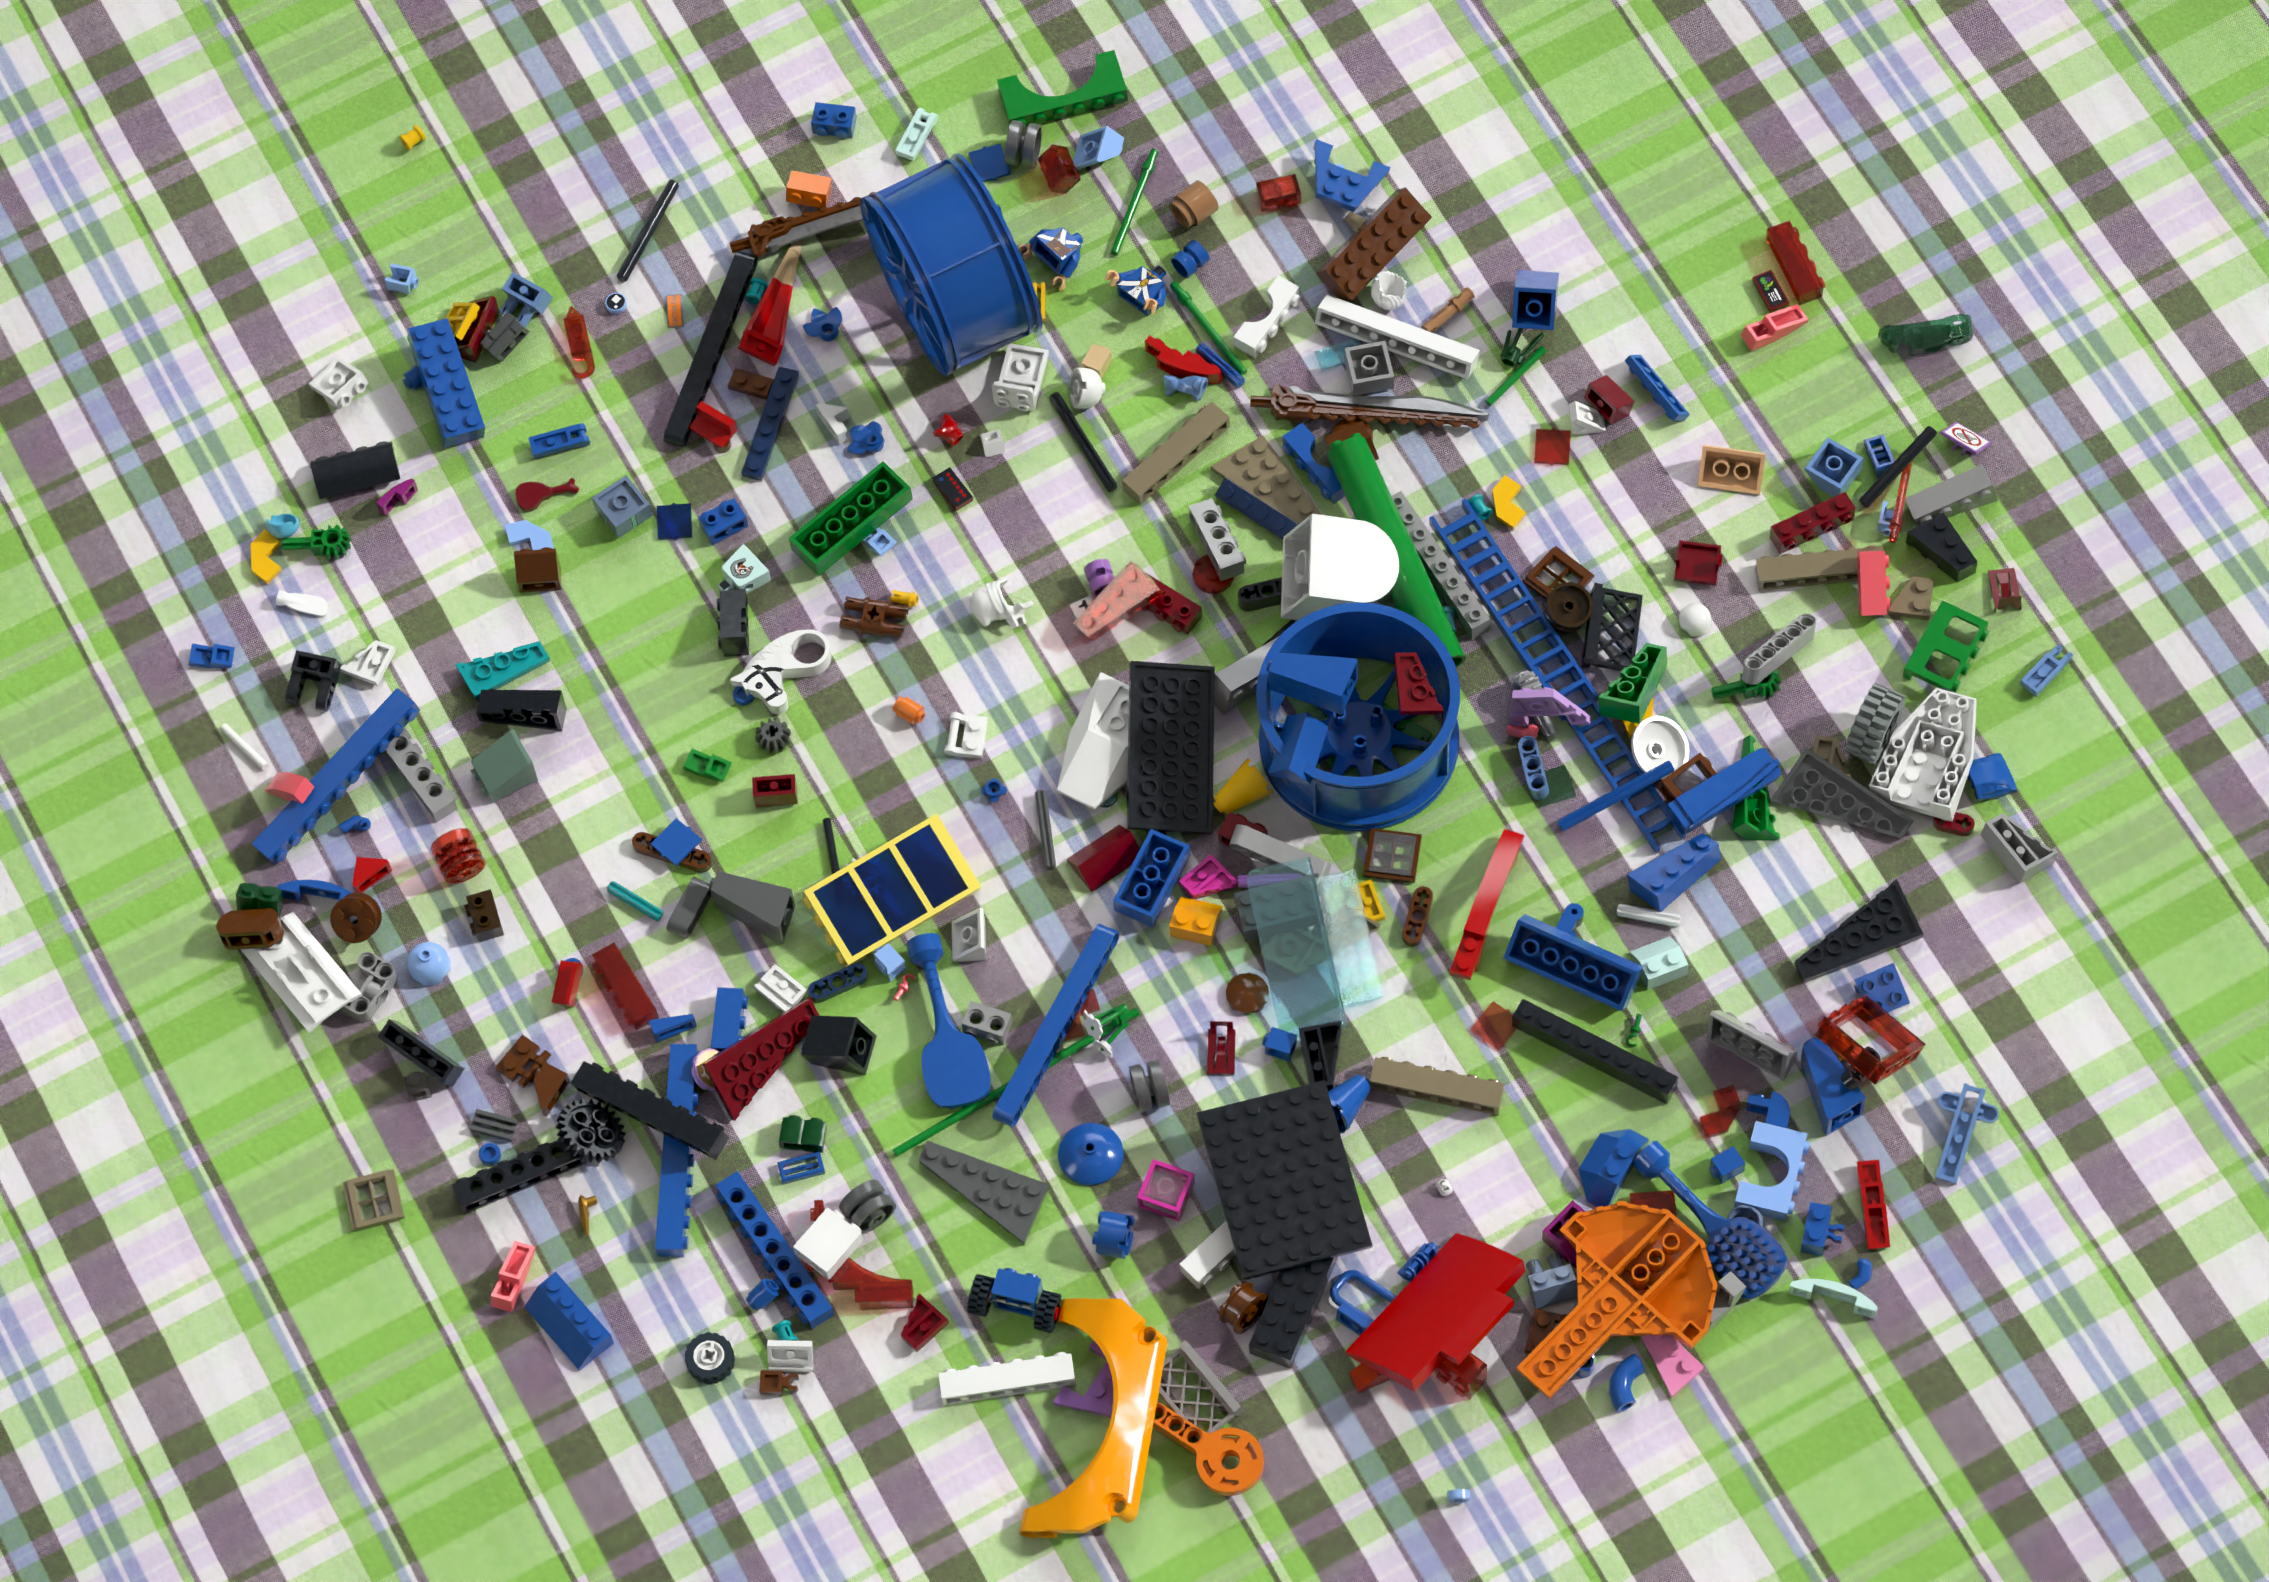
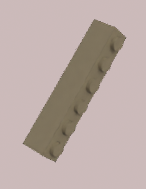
[1122,402,1230,505]
[1755,545,1883,591]
[1370,1057,1504,1116]

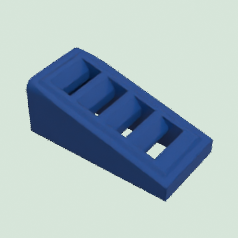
[1864,434,1895,479]
[648,1014,697,1042]

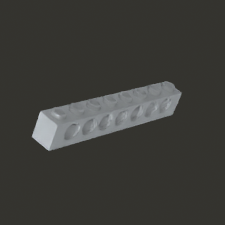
[1392,491,1490,640]

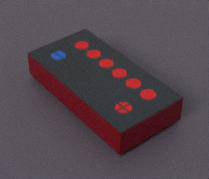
[933,467,973,511]

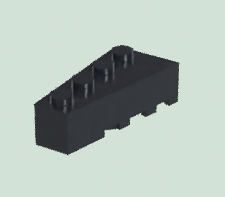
[476,689,567,731]

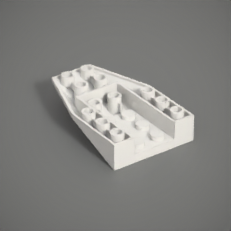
[1057,672,1129,810]
[1869,688,1977,822]

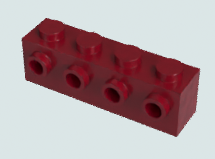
[1770,492,1856,554]
[1118,565,1202,635]

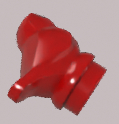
[933,414,964,447]

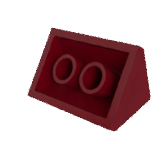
[454,295,499,363]
[1067,825,1140,893]

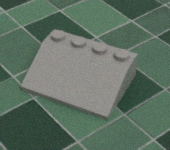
[1707,1010,1798,1081]

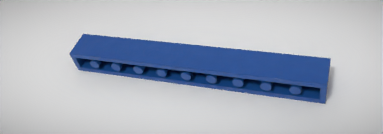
[252,688,420,866]
[655,1044,699,1257]

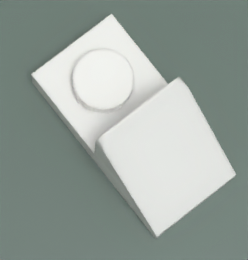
[1569,401,1606,435]
[816,403,849,445]

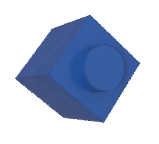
[1709,1146,1745,1184]

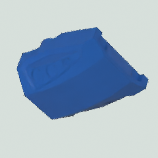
[1967,753,2017,802]

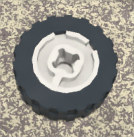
[685,1332,735,1384]

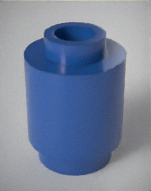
[402,365,423,391]
[746,1279,779,1311]

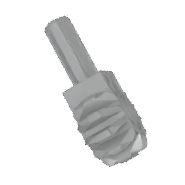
[1511,671,1556,737]

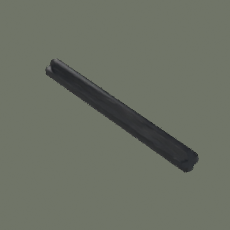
[617,179,679,282]
[1049,392,1117,492]

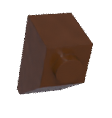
[534,1062,570,1117]

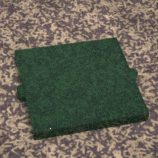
[1534,765,1576,807]

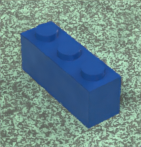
[711,987,748,1052]

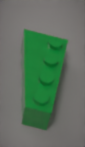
[1598,643,1667,724]

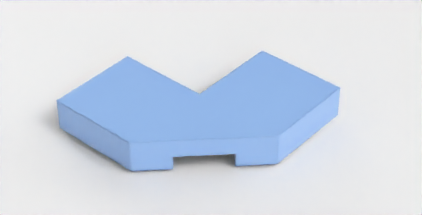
[505,520,554,550]

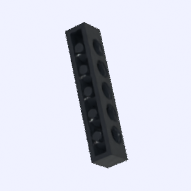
[451,1137,586,1215]

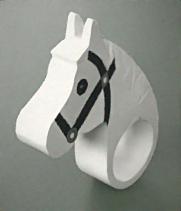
[730,630,831,715]

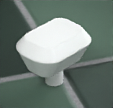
[1436,1179,1453,1196]

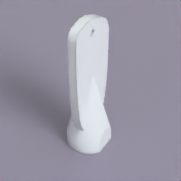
[276,590,328,617]

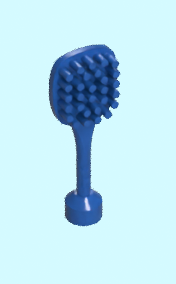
[906,933,991,1110]
[1632,1140,1787,1299]

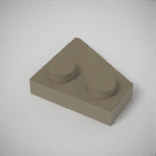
[1888,576,1934,620]
[1813,735,1851,777]

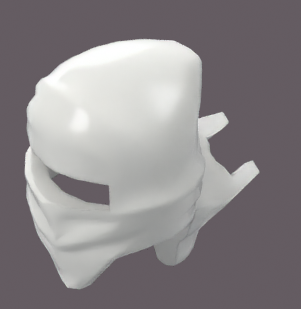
[970,578,1034,629]

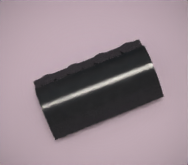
[310,441,401,499]

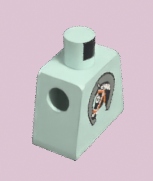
[718,544,771,594]

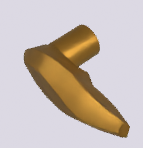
[578,1195,597,1236]

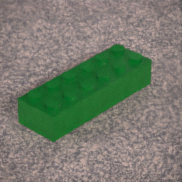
[789,461,913,576]

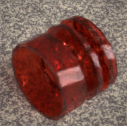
[430,828,486,884]

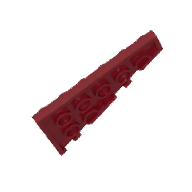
[702,998,820,1121]

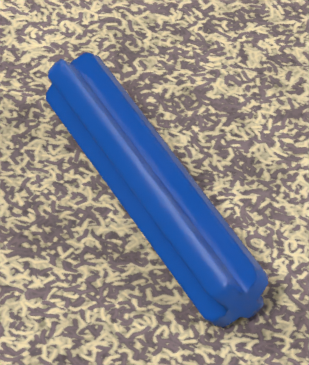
[1196,343,1245,388]

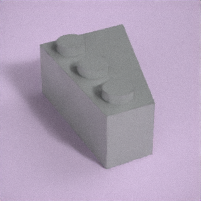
[1980,813,2059,884]

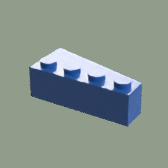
[1627,833,1721,912]

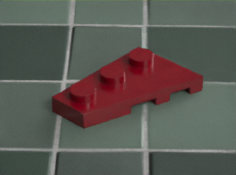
[1394,652,1444,715]

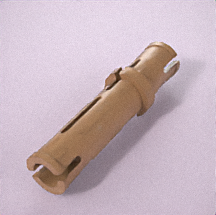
[1421,287,1475,333]

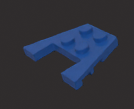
[1314,139,1391,212]

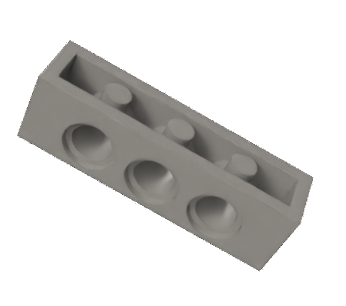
[1189,498,1247,581]

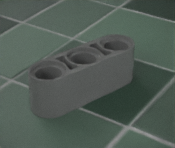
[666,877,712,939]

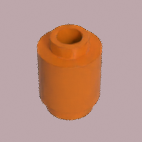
[893,696,925,725]

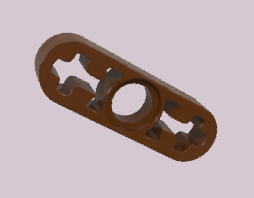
[1402,886,1433,947]

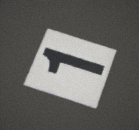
[1070,595,1101,624]

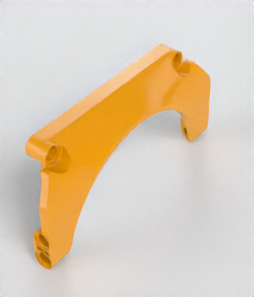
[1019,1298,1167,1538]

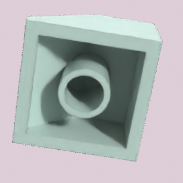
[1630,936,1688,990]

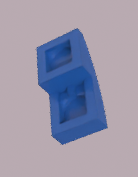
[188,643,235,668]

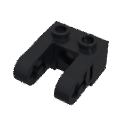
[285,650,342,712]

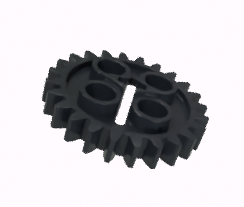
[556,1098,626,1163]

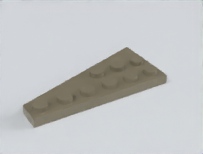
[1211,436,1322,524]

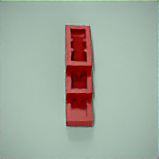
[1856,1160,1890,1249]

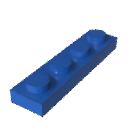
[1625,355,1690,421]

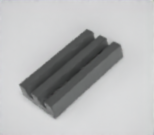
[469,1109,519,1142]

